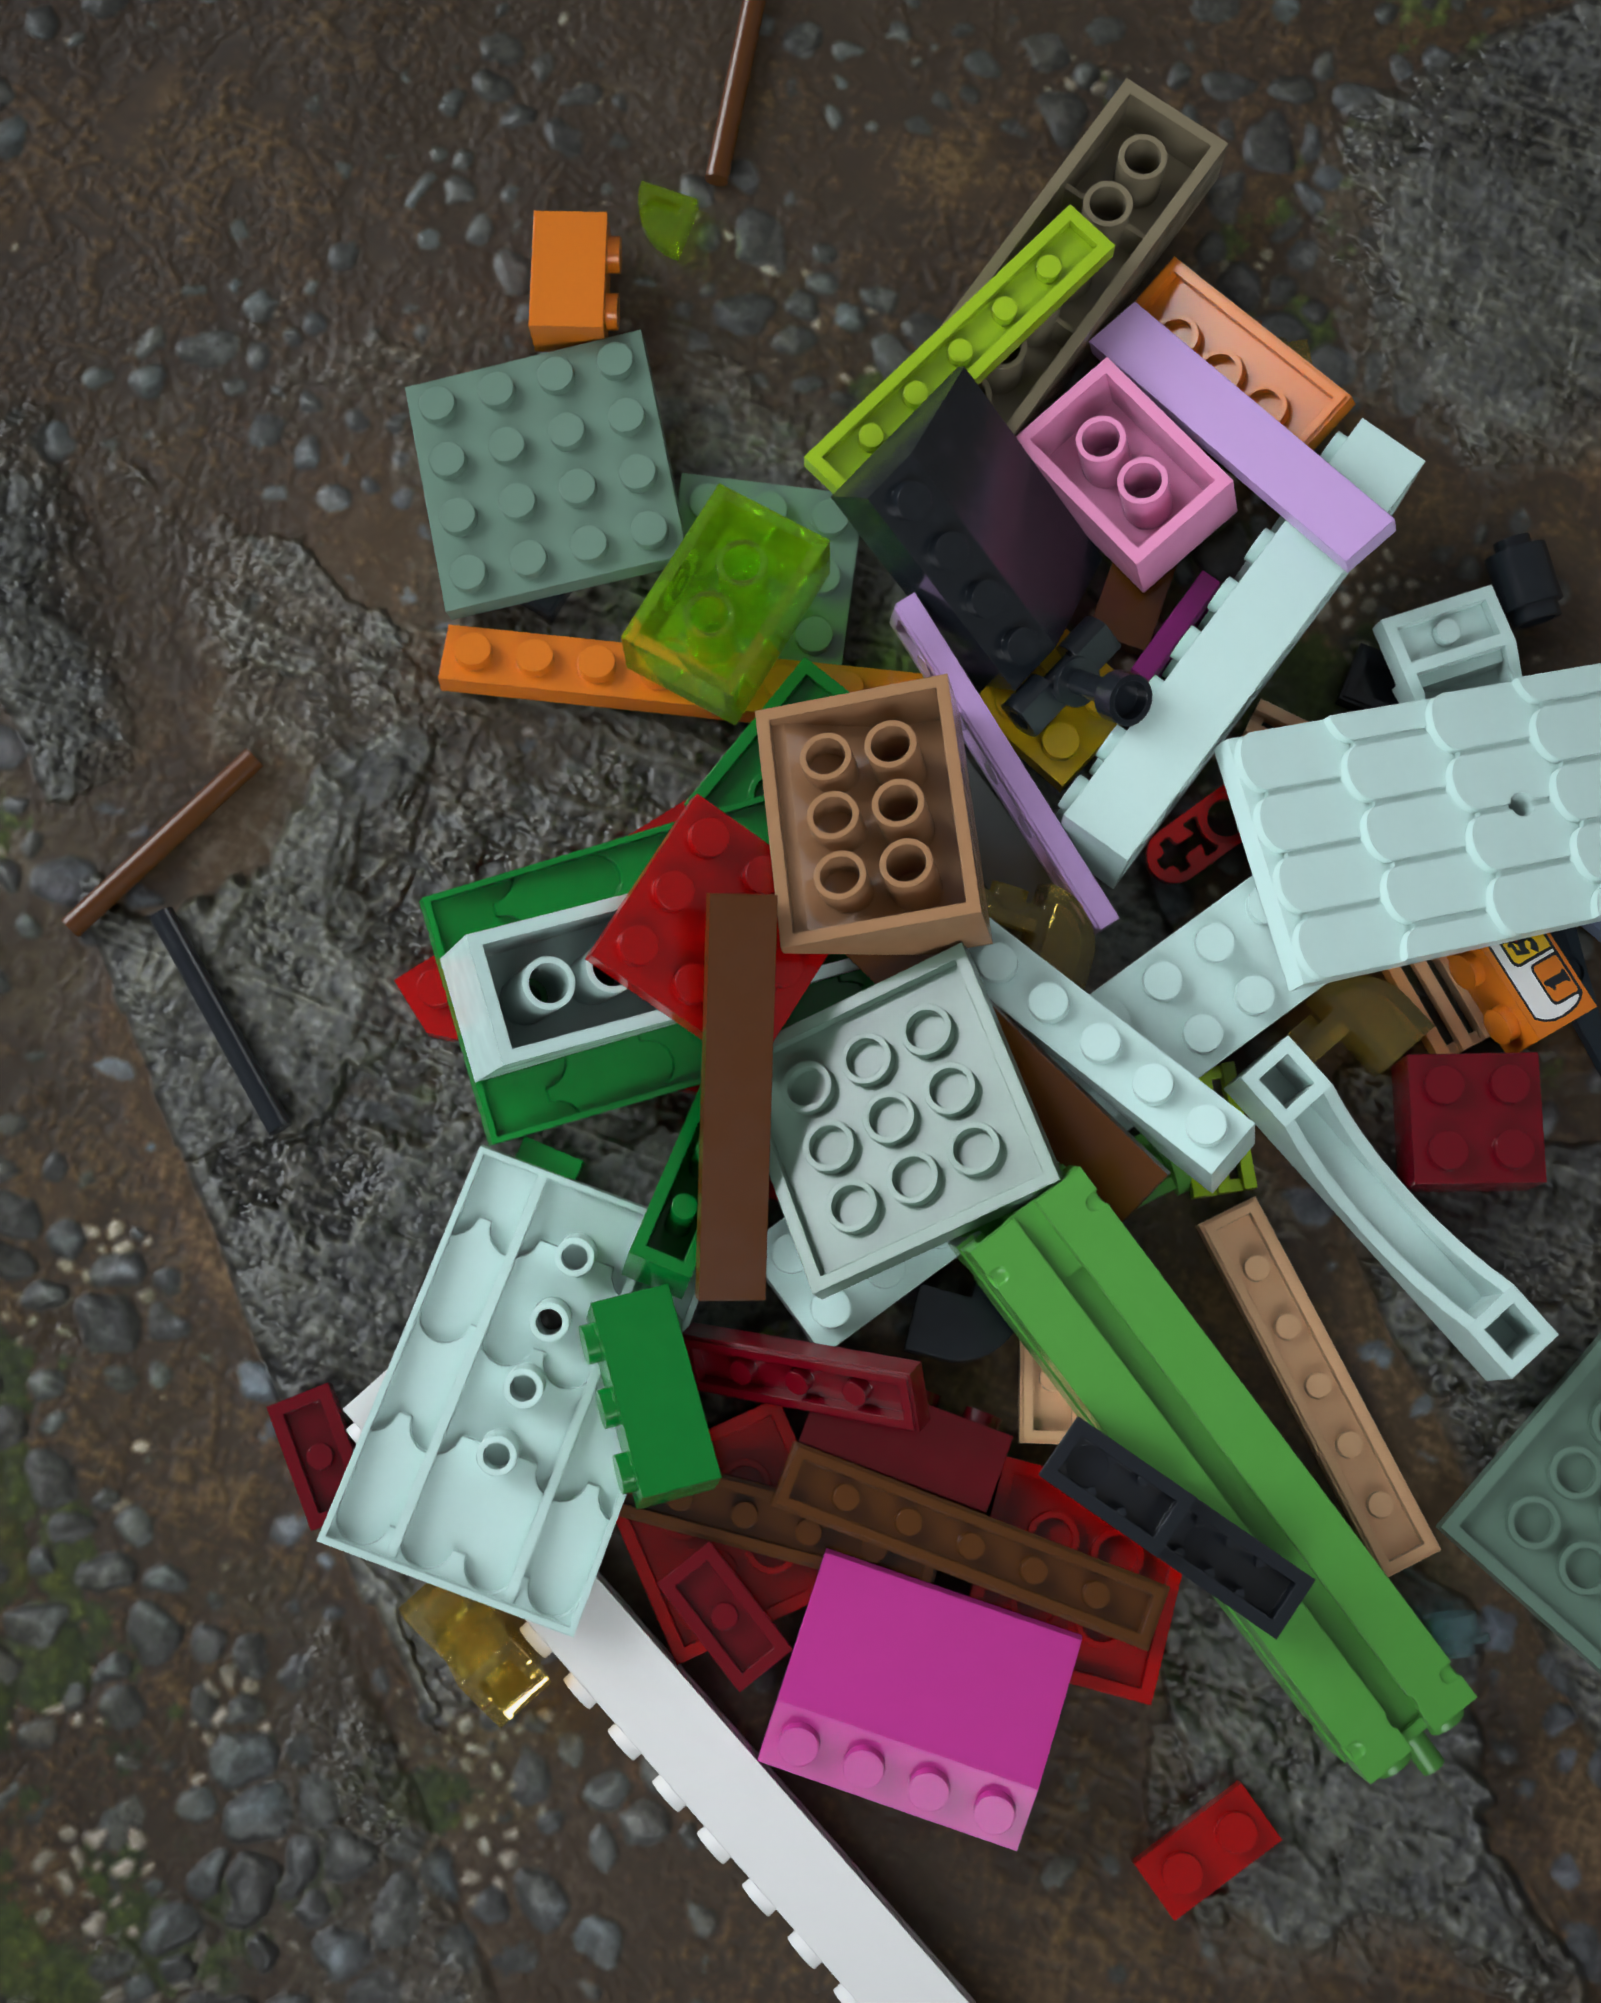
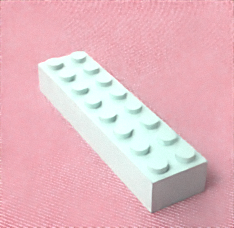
[1055,418,1426,889]

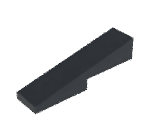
[1038,1416,1315,1640]

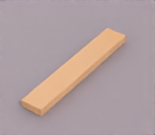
[1195,1196,1441,1577]

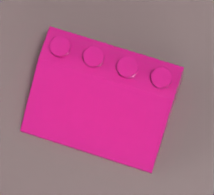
[757,1548,1082,1851]

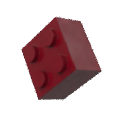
[1391,1052,1547,1193]

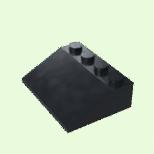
[831,366,1103,691]

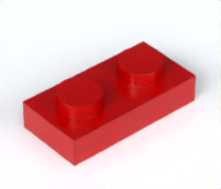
[1131,1780,1282,1921]

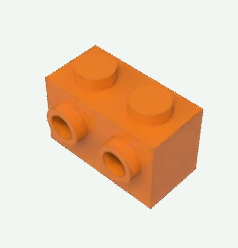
[528,210,622,352]

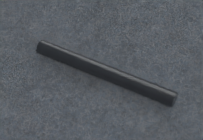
[150,907,292,1136]

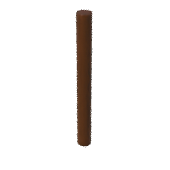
[705,0,766,187]
[61,748,263,938]

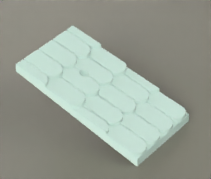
[1213,663,1601,992]
[317,1145,698,1637]

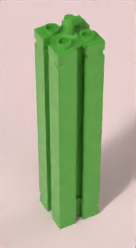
[948,1163,1477,1785]

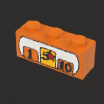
[1446,933,1597,1053]

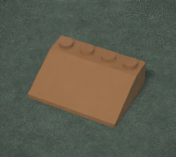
[755,674,993,955]

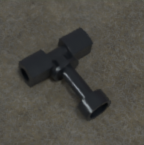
[1001,616,1152,737]

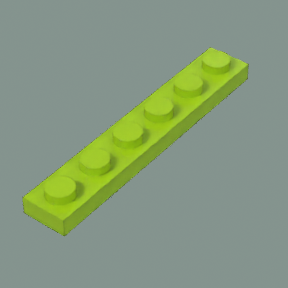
[804,204,1115,494]

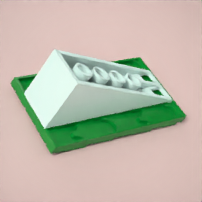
[419,795,875,1146]

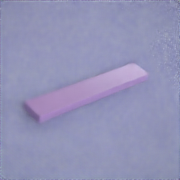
[1089,302,1396,573]
[889,592,1120,938]

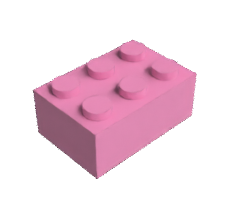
[1015,357,1238,593]

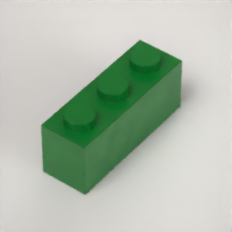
[622,1085,701,1300]
[579,1284,722,1510]

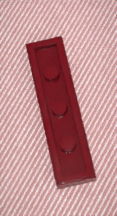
[682,1322,931,1432]

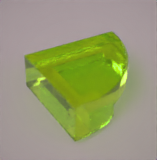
[638,181,699,261]

